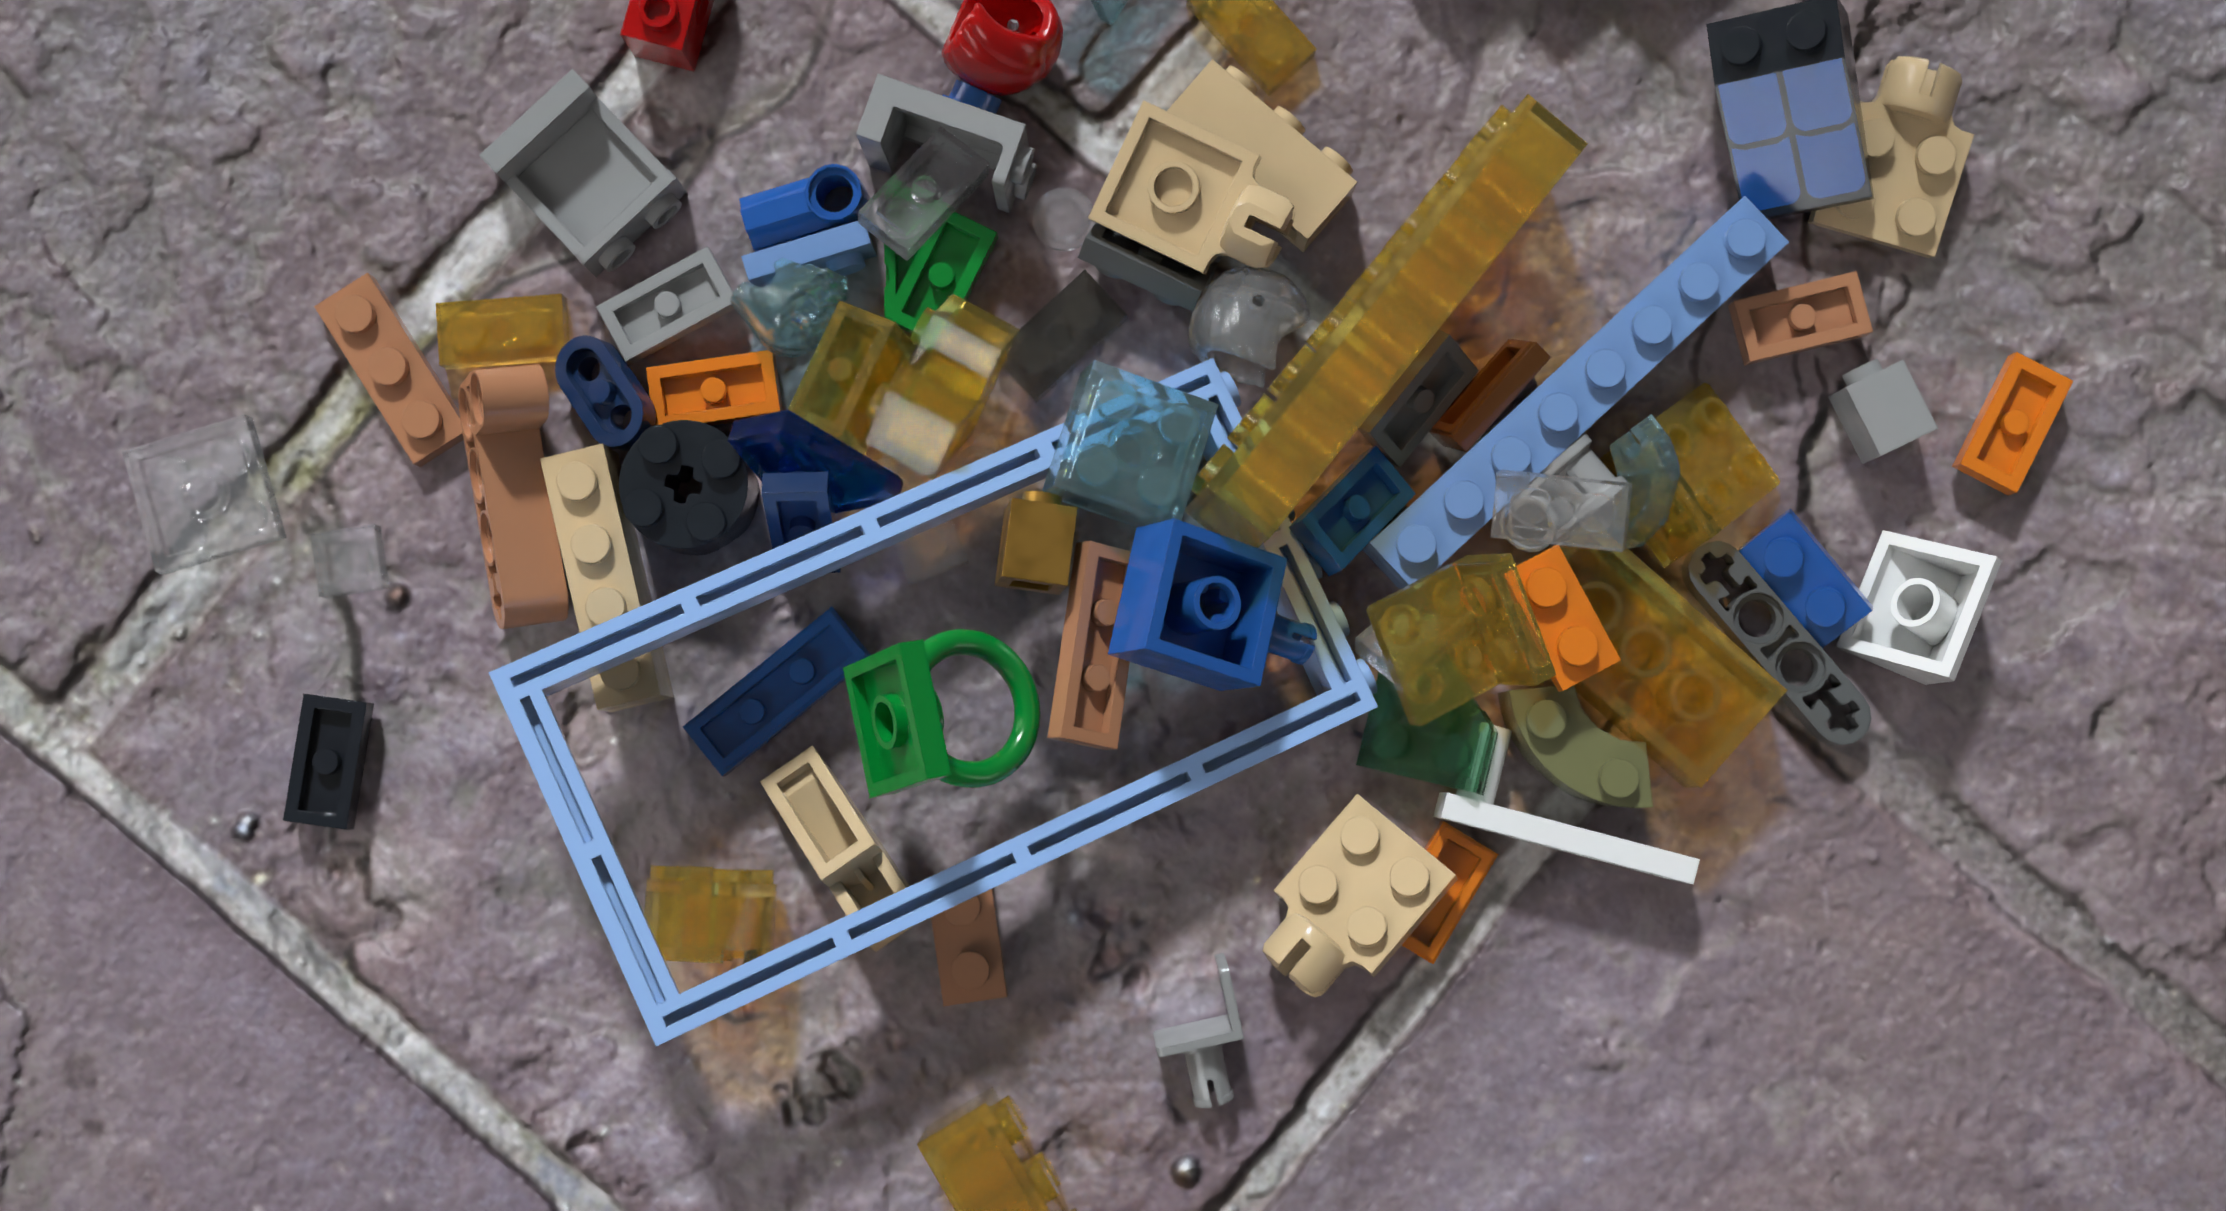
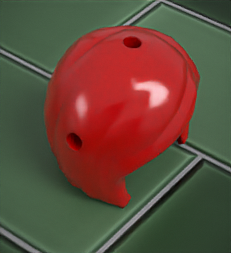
[942,0,1063,96]

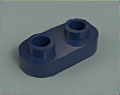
[555,335,656,451]

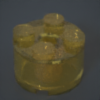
[644,865,778,964]

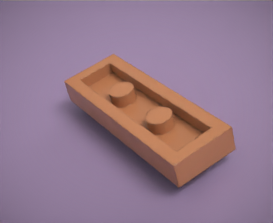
[314,273,464,467]
[1047,541,1131,750]

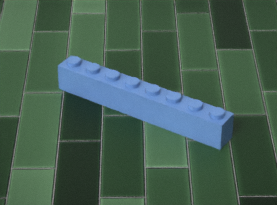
[1363,196,1789,596]

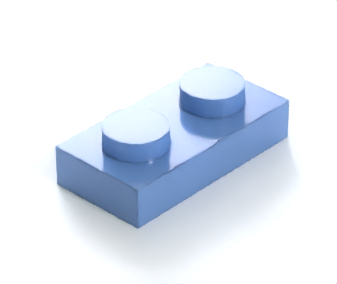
[741,219,877,296]

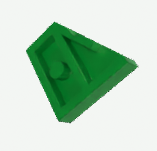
[884,180,999,349]

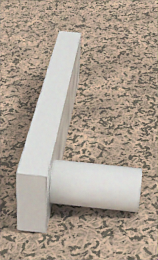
[1433,721,1700,885]

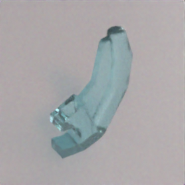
[1604,414,1680,551]

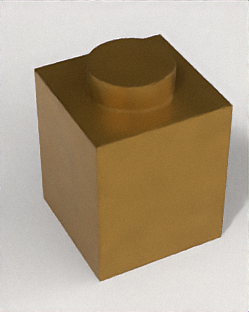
[995,491,1078,595]

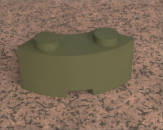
[1498,685,1653,808]

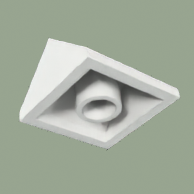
[1836,530,2002,685]

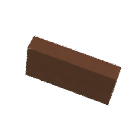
[1429,339,1551,452]

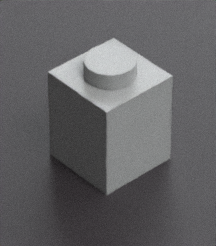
[1828,359,1938,464]

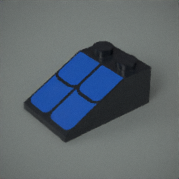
[1706,0,1874,220]

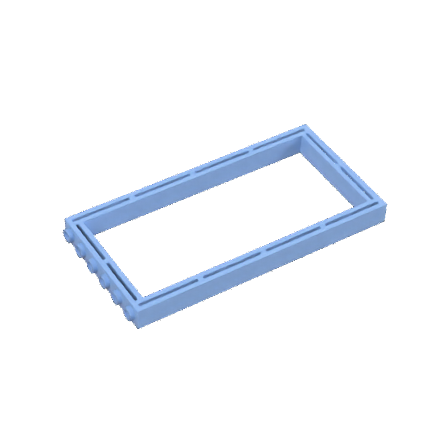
[488,358,1378,1046]

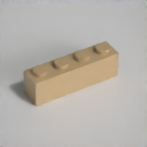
[540,443,674,712]

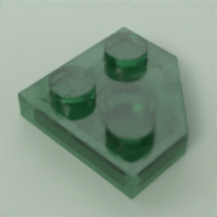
[1356,641,1499,796]

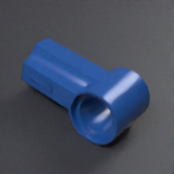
[739,164,871,252]

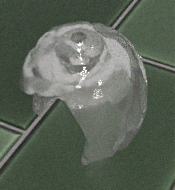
[1187,265,1311,388]

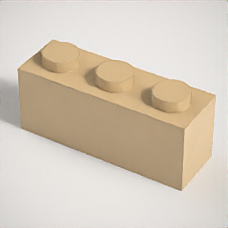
[1167,59,1357,252]

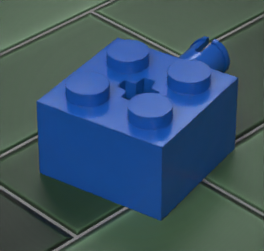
[1108,518,1317,691]

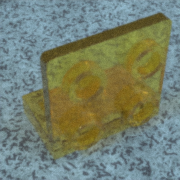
[1599,383,1780,568]
[1367,553,1556,726]

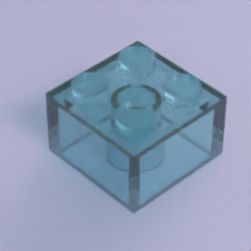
[1042,360,1219,528]

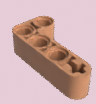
[458,364,569,629]

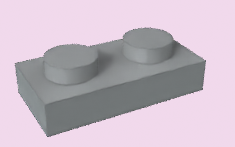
[596,246,741,366]

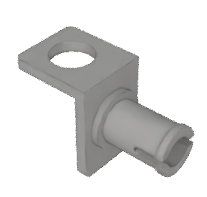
[1153,953,1244,1108]

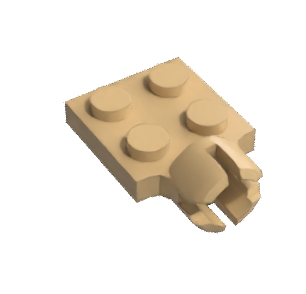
[1808,56,1974,258]
[1088,100,1296,275]
[1262,794,1458,998]

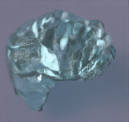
[730,257,849,358]

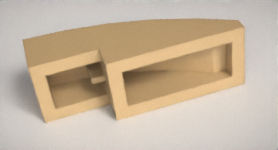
[760,745,913,952]

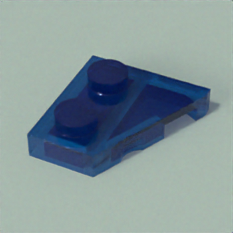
[727,409,904,514]

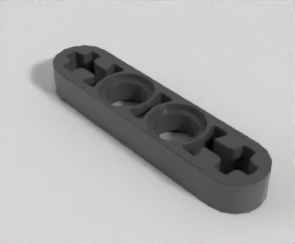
[1681,541,1872,745]

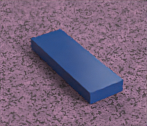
[683,607,871,776]

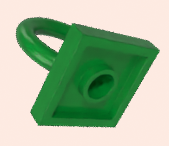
[843,629,1041,798]

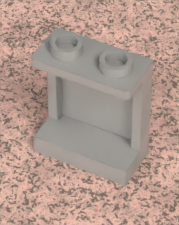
[479,69,687,277]
[856,74,1037,213]

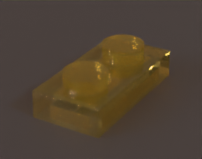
[1186,0,1317,96]
[436,294,570,369]

